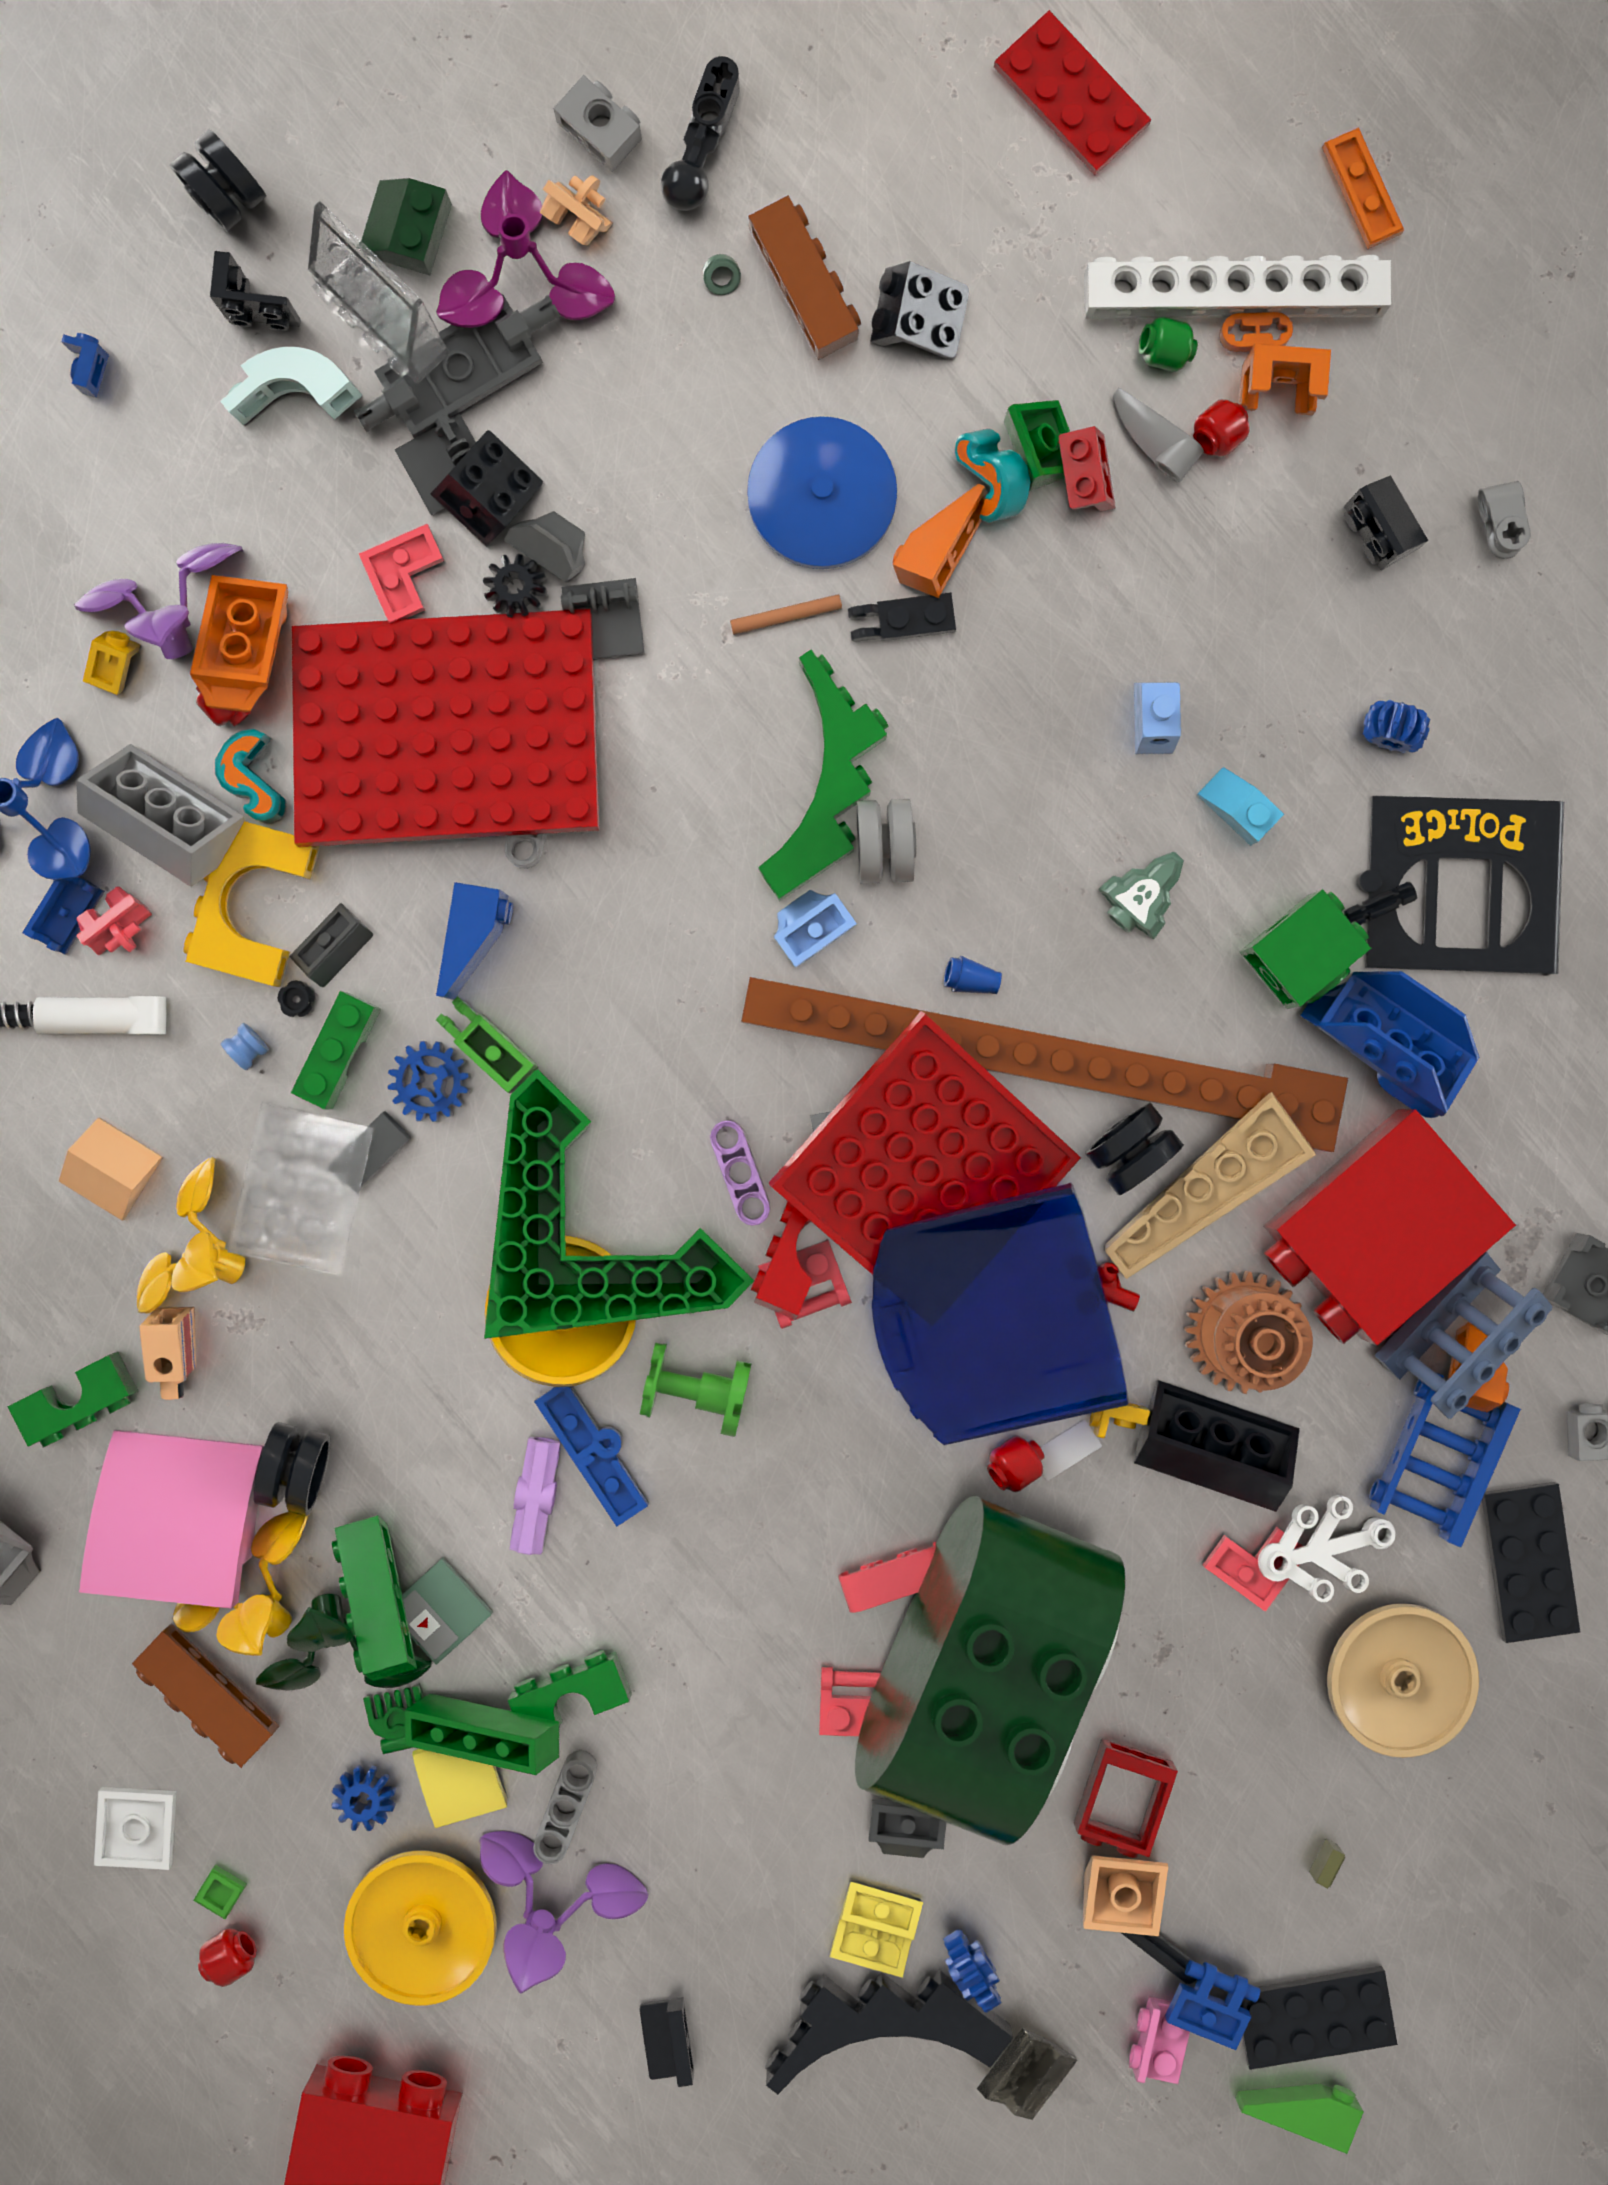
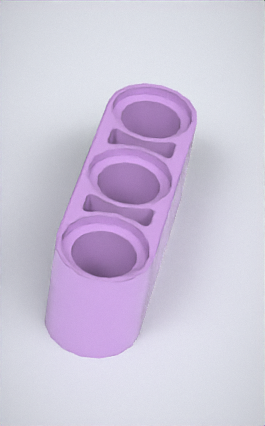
[710,1120,770,1226]

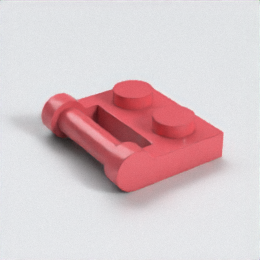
[758,1240,852,1329]
[819,1667,881,1736]

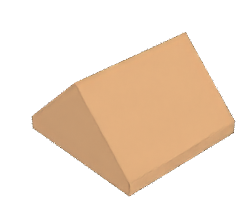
[59,1118,163,1221]
[1083,1855,1168,1936]

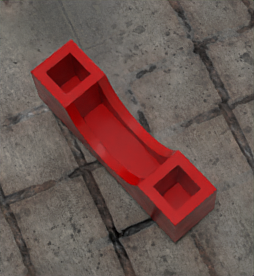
[751,1202,813,1320]

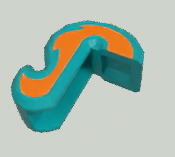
[955,428,1030,523]
[215,729,286,823]

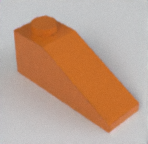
[893,483,987,598]

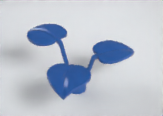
[0,718,91,880]

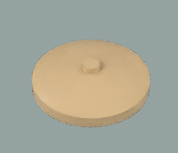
[1327,1604,1479,1758]

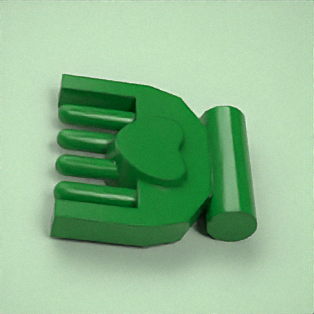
[363,1684,422,1754]

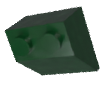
[358,178,452,276]

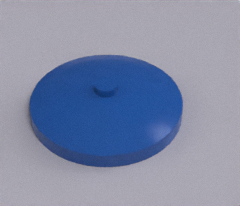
[747,416,897,569]

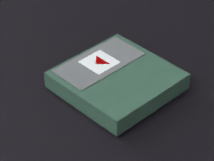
[402,1557,493,1665]

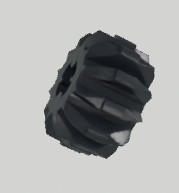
[483,554,548,618]

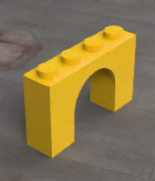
[183,821,320,987]

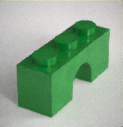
[291,991,381,1110]
[7,1352,138,1448]
[507,1650,632,1728]

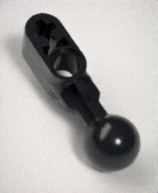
[660,56,740,211]

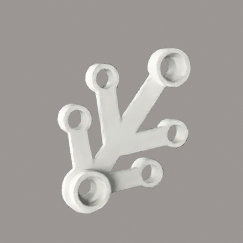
[1258,1495,1396,1602]

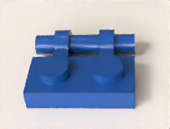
[1165,1960,1260,2050]

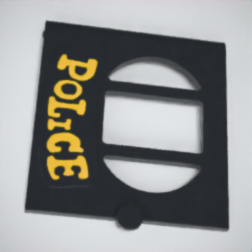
[1359,796,1565,976]

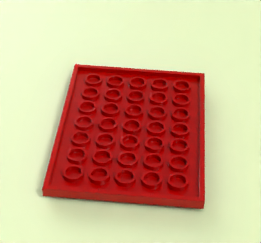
[292,609,599,847]

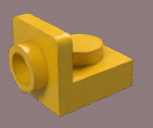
[83,631,140,695]
[1089,1396,1150,1438]

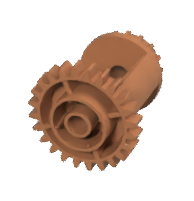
[1184,1271,1313,1394]

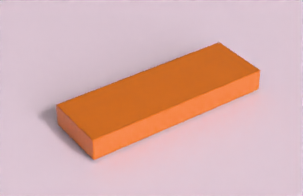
[1322,127,1404,249]

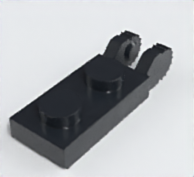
[848,592,956,641]

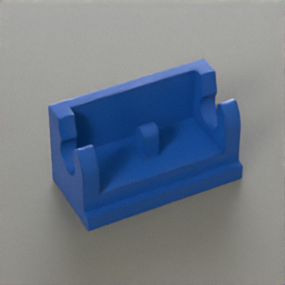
[22,876,105,955]

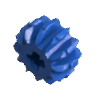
[1363,700,1430,753]
[331,1765,396,1831]

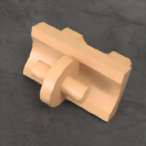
[540,175,613,246]

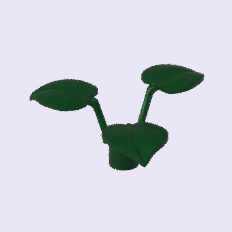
[256,1594,432,1691]

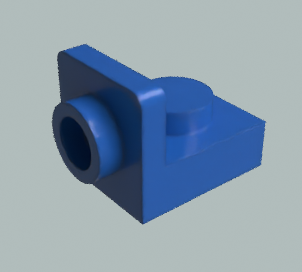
[61,333,109,398]

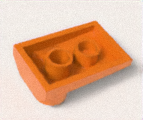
[190,575,289,712]

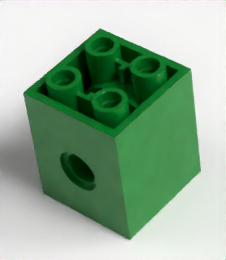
[1239,889,1371,1009]

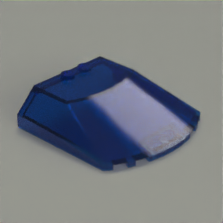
[872,1183,1129,1445]

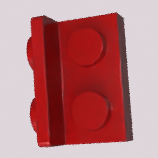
[1059,426,1116,512]

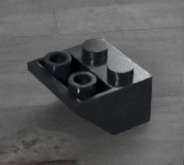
[1344,475,1429,571]

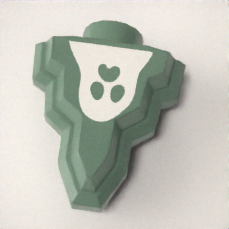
[1099,852,1184,939]

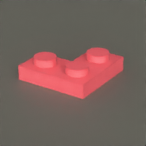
[359,524,444,623]
[1203,1526,1303,1612]

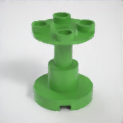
[640,1343,752,1437]

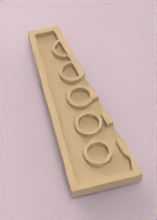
[1104,1092,1316,1279]

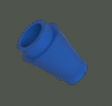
[944,956,1002,994]

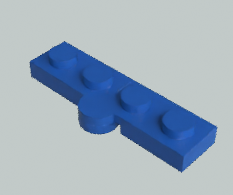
[534,1386,649,1527]

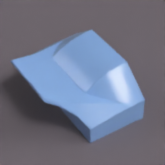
[774,890,857,968]

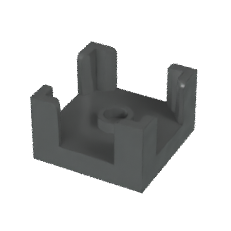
[1543,1233,1608,1335]

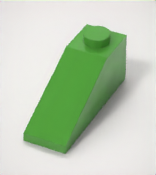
[1235,2084,1364,2154]

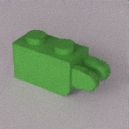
[436,996,538,1093]

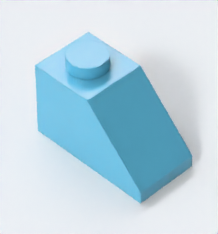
[1197,767,1284,846]

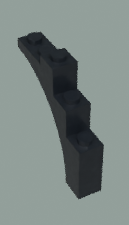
[765,1970,1013,2095]

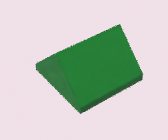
[1004,400,1070,491]

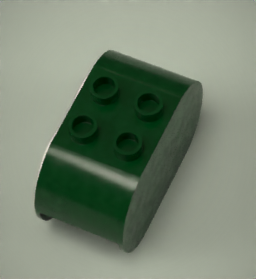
[855,1496,1125,1845]

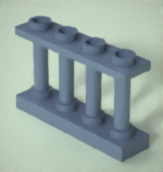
[1375,1252,1553,1419]

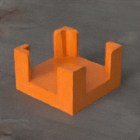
[1239,344,1331,415]

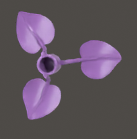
[74,543,243,659]
[479,1831,649,1994]

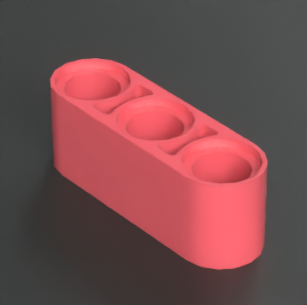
[838,1542,937,1613]

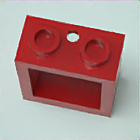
[1074,1738,1178,1858]

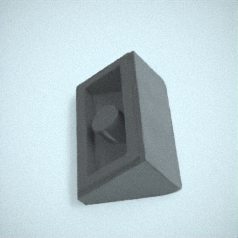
[289,903,373,987]

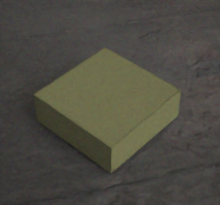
[1309,1839,1346,1889]

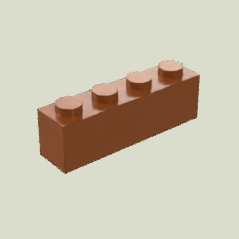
[748,195,861,360]
[132,1623,279,1768]

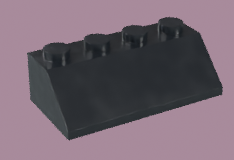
[1134,1380,1300,1512]

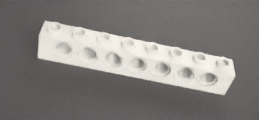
[1084,255,1391,319]

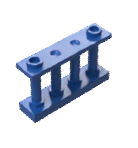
[1369,1372,1521,1548]

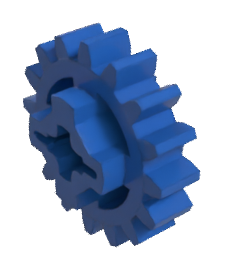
[388,1041,471,1122]
[943,1929,1002,2013]

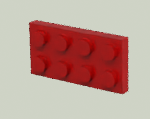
[993,10,1151,175]

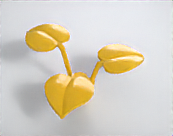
[137,1157,245,1314]
[172,1512,309,1656]

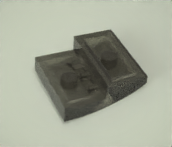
[977,2028,1078,2120]

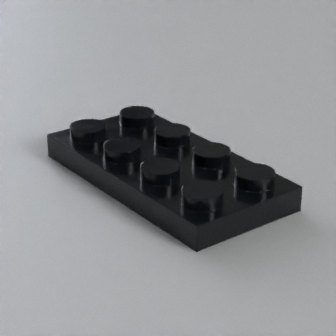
[1482,1482,1581,1643]
[1240,1966,1398,2070]

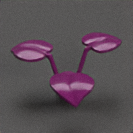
[436,170,615,328]

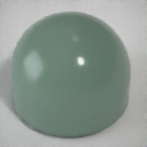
[703,254,741,295]

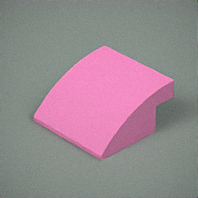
[79,1430,264,1609]

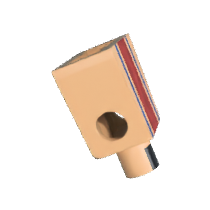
[139,1307,196,1400]

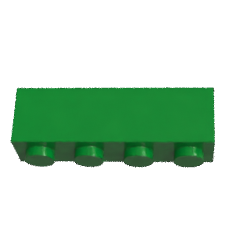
[332,1515,417,1681]
[405,1693,560,1775]

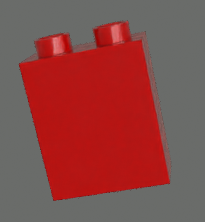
[1263,1109,1516,1346]
[284,2056,463,2185]

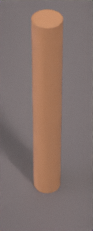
[730,594,842,635]

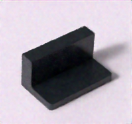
[639,1997,694,2087]

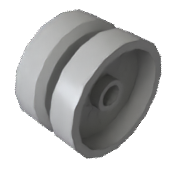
[857,799,916,884]

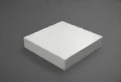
[94,1787,177,1870]

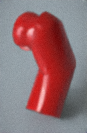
[1094,1262,1140,1312]

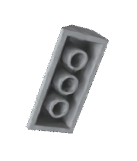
[76,744,244,887]

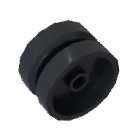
[169,129,267,232]
[1085,1103,1184,1196]
[253,1422,330,1516]

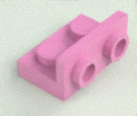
[1129,1996,1190,2084]

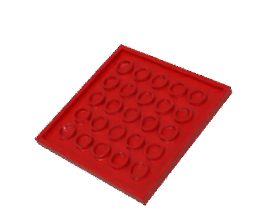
[768,1011,1081,1326]

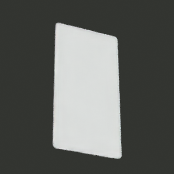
[1040,1420,1102,1481]

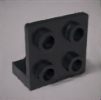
[210,251,300,331]
[430,430,543,547]

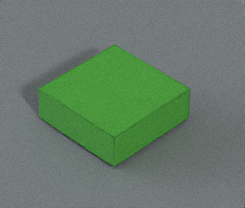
[193,1864,247,1919]

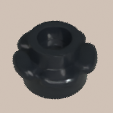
[277,980,315,1017]

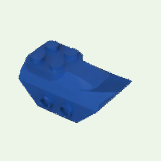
[1300,971,1480,1118]

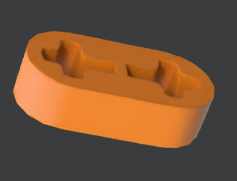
[1219,312,1293,352]

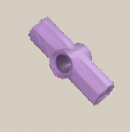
[510,1437,561,1555]

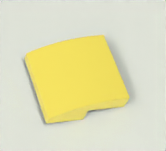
[412,1749,507,1828]
[829,1882,923,1978]

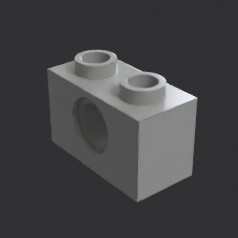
[553,75,642,172]

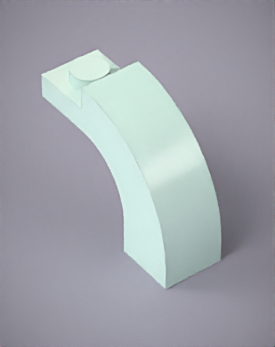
[221,347,363,425]

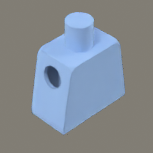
[1134,682,1181,754]

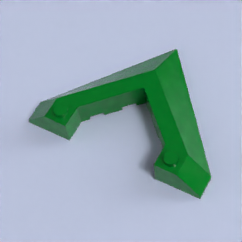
[484,1069,754,1339]

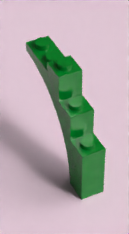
[758,649,889,901]

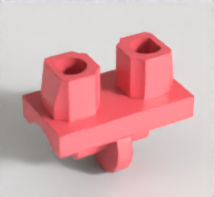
[76,887,152,955]

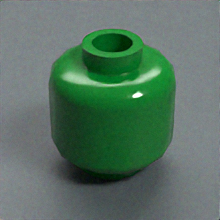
[1138,317,1198,372]

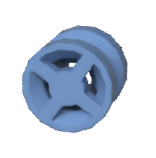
[221,1023,269,1070]

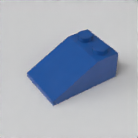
[436,882,513,1000]

